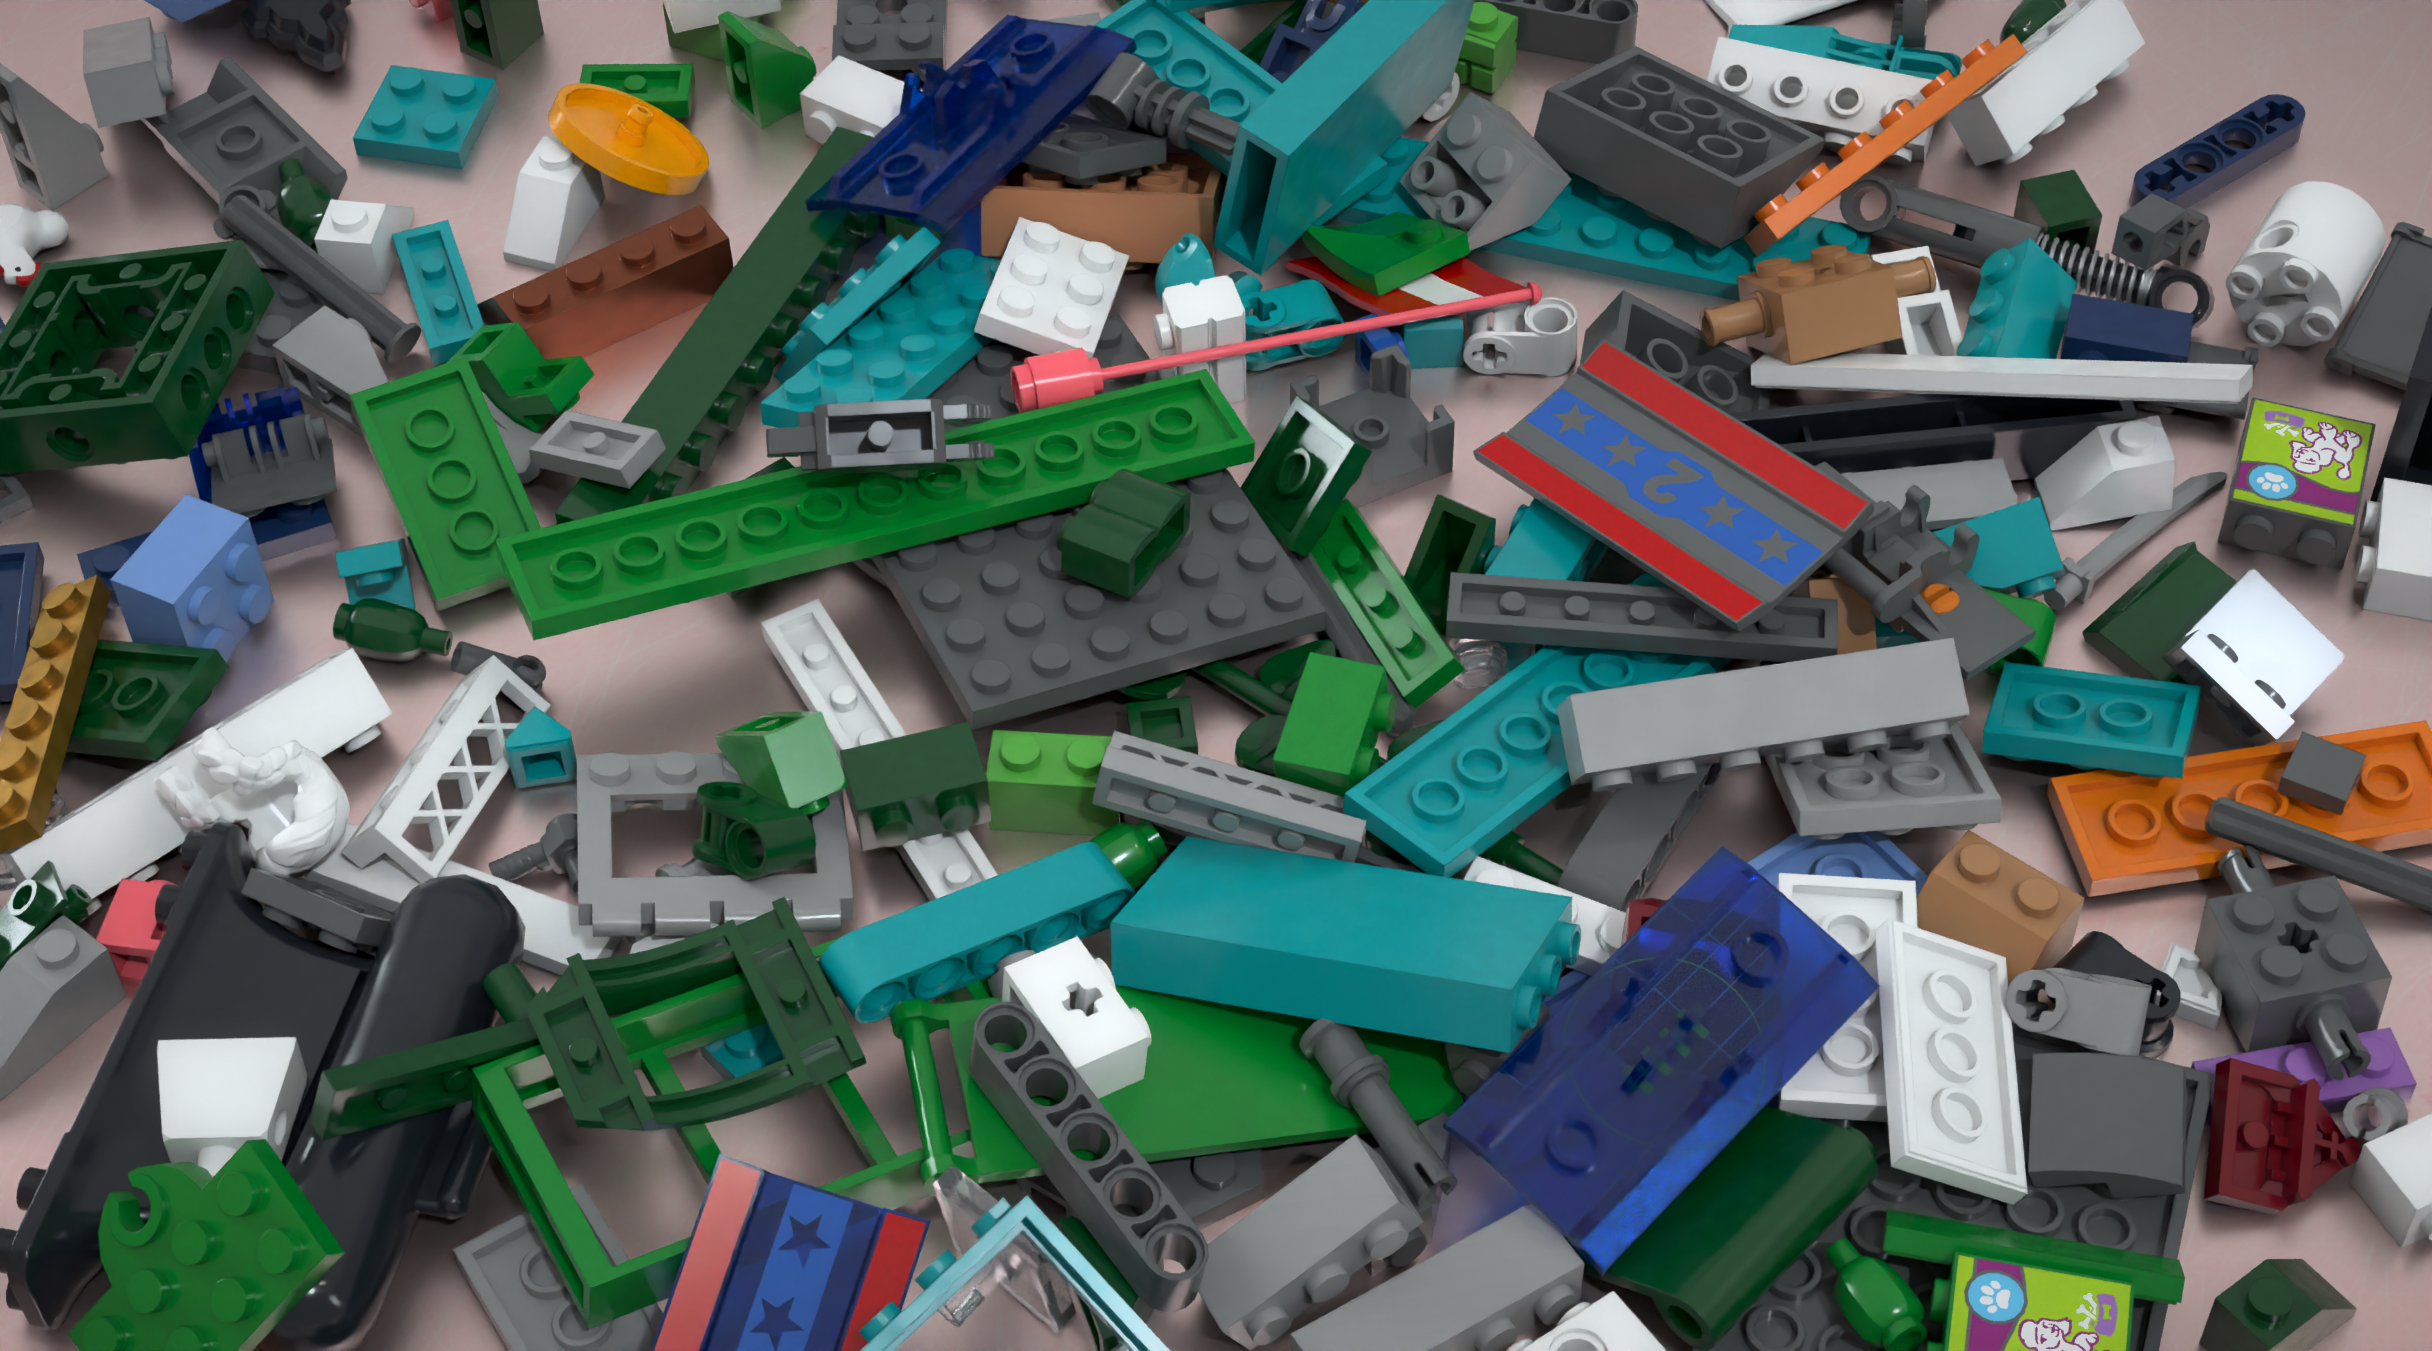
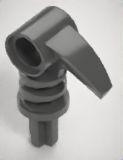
[1086,52,1240,156]

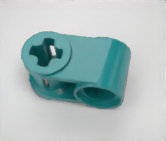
[1240,279,1347,371]

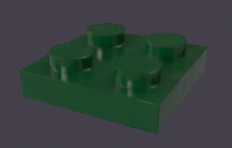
[1240,396,1372,557]

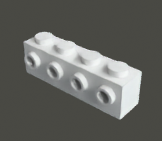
[1946,0,2145,166]
[1707,36,1935,166]

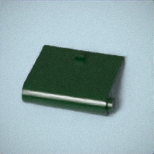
[1565,1091,1879,1351]

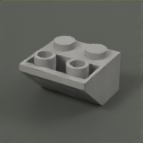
[1399,92,1572,251]

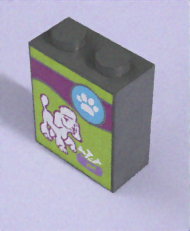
[2217,397,2376,570]

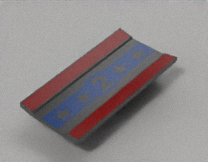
[1473,339,1874,632]

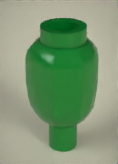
[1090,819,1167,889]
[1825,1239,1927,1351]

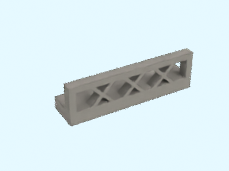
[1092,731,1367,862]

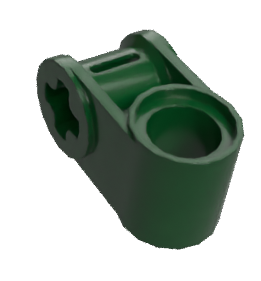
[692,782,816,880]

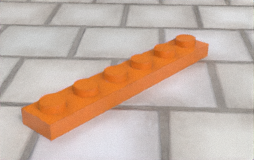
[1743,34,2027,256]

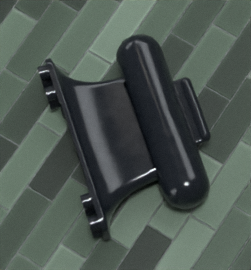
[0,822,526,1351]

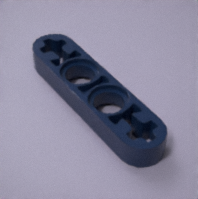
[2129,94,2306,209]

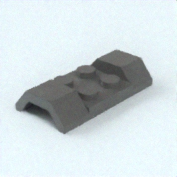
[141,57,348,226]

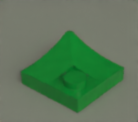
[1302,211,1470,297]

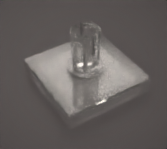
[932,1164,1076,1333]

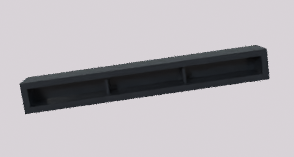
[1728,394,2139,481]

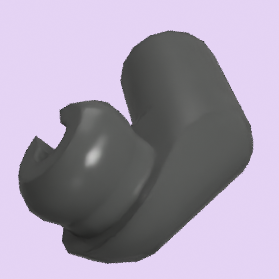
[451,641,546,693]

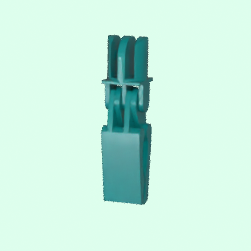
[1728,25,1962,80]

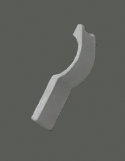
[481,391,666,489]

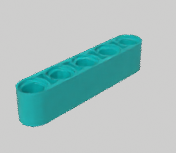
[819,841,1136,1024]

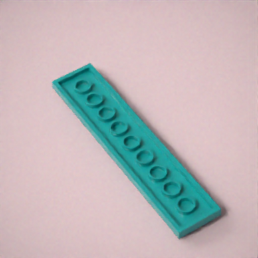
[1331,136,1872,301]

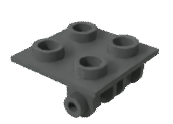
[201,413,337,518]

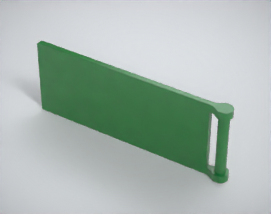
[889,985,1465,1196]

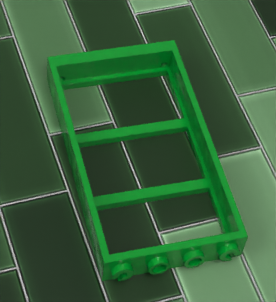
[472,938,993,1329]

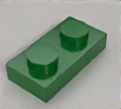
[580,64,695,117]

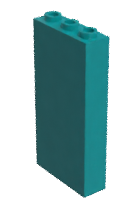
[1213,0,1475,276]
[1110,836,1581,1053]

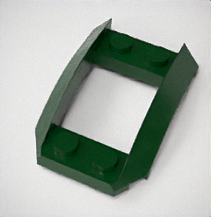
[525,897,867,1131]

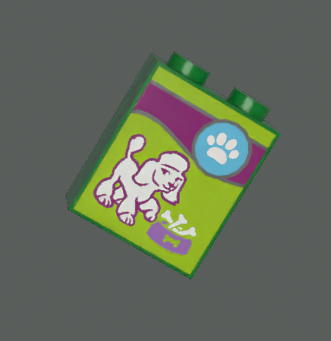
[1926,1252,2135,1351]

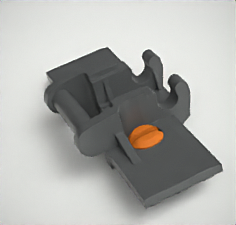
[1815,462,2035,680]

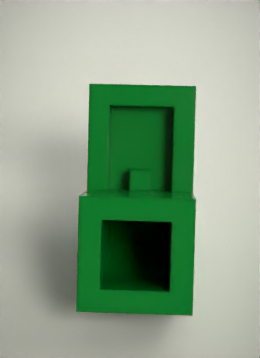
[447,322,595,433]

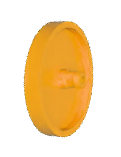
[548,83,709,195]

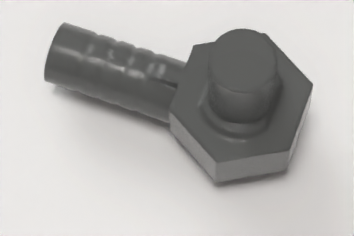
[489,813,578,893]

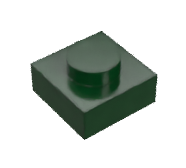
[1126,696,1198,755]

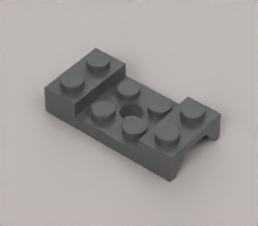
[832,0,948,92]

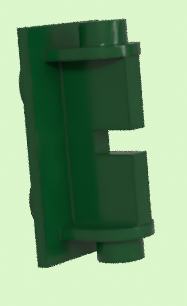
[0,860,92,971]

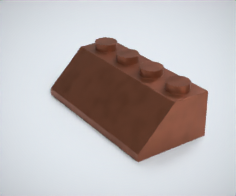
[477,205,734,359]

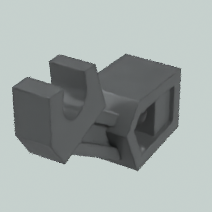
[2111,193,2210,270]

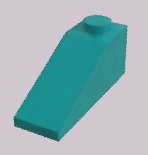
[1932,497,2066,599]

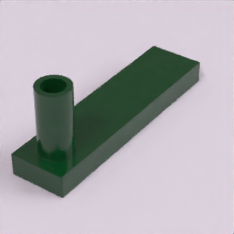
[310,963,540,1141]

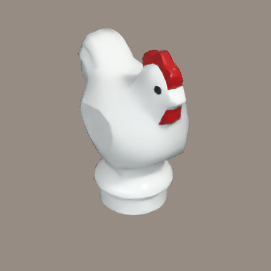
[0,203,69,287]

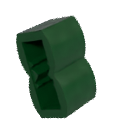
[1057,469,1191,598]

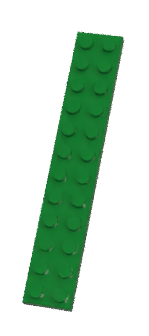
[495,369,1255,641]

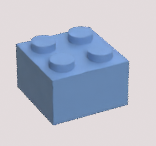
[110,494,274,662]

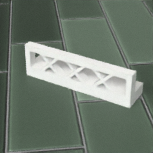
[341,655,551,883]

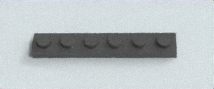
[1446,572,1838,662]

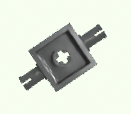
[2194,846,2392,1080]

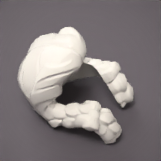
[155,727,350,876]

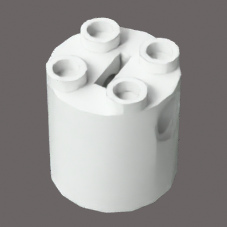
[2226,181,2386,347]

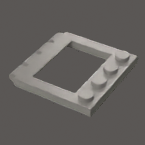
[577,751,854,937]

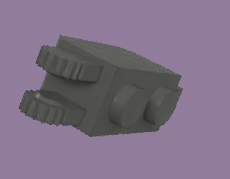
[766,399,995,475]

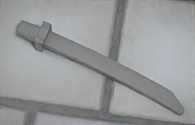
[2044,472,2227,611]

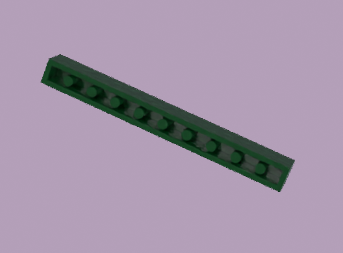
[555,126,899,524]

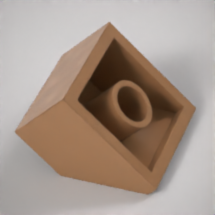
[1916,829,2084,987]

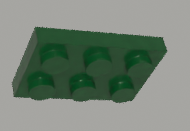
[67,639,229,761]

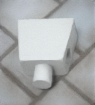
[157,1037,307,1177]

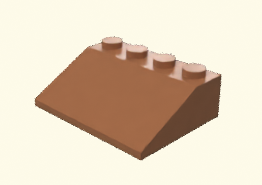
[981,153,1225,270]

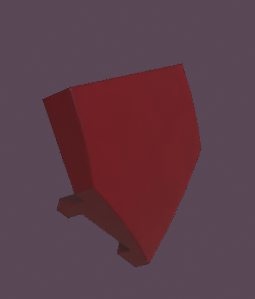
[2204,1058,2362,1214]

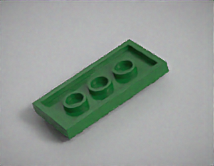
[350,357,541,611]

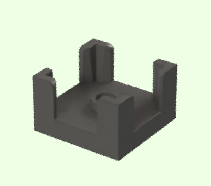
[1290,344,1455,508]

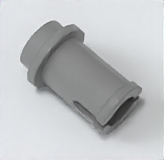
[2343,1087,2408,1141]

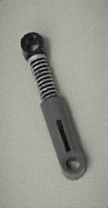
[1840,174,2215,329]

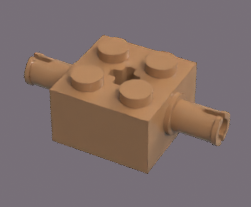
[1699,245,1936,365]

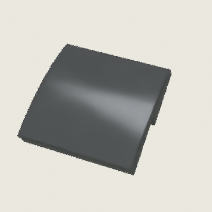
[2028,1053,2186,1198]

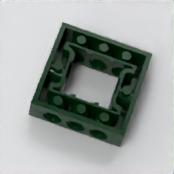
[0,240,275,475]

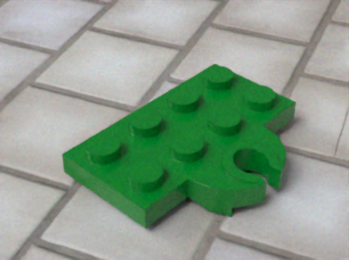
[68,1139,345,1351]

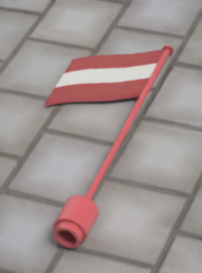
[1010,256,1542,414]

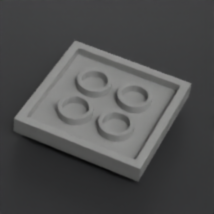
[1764,723,2001,840]

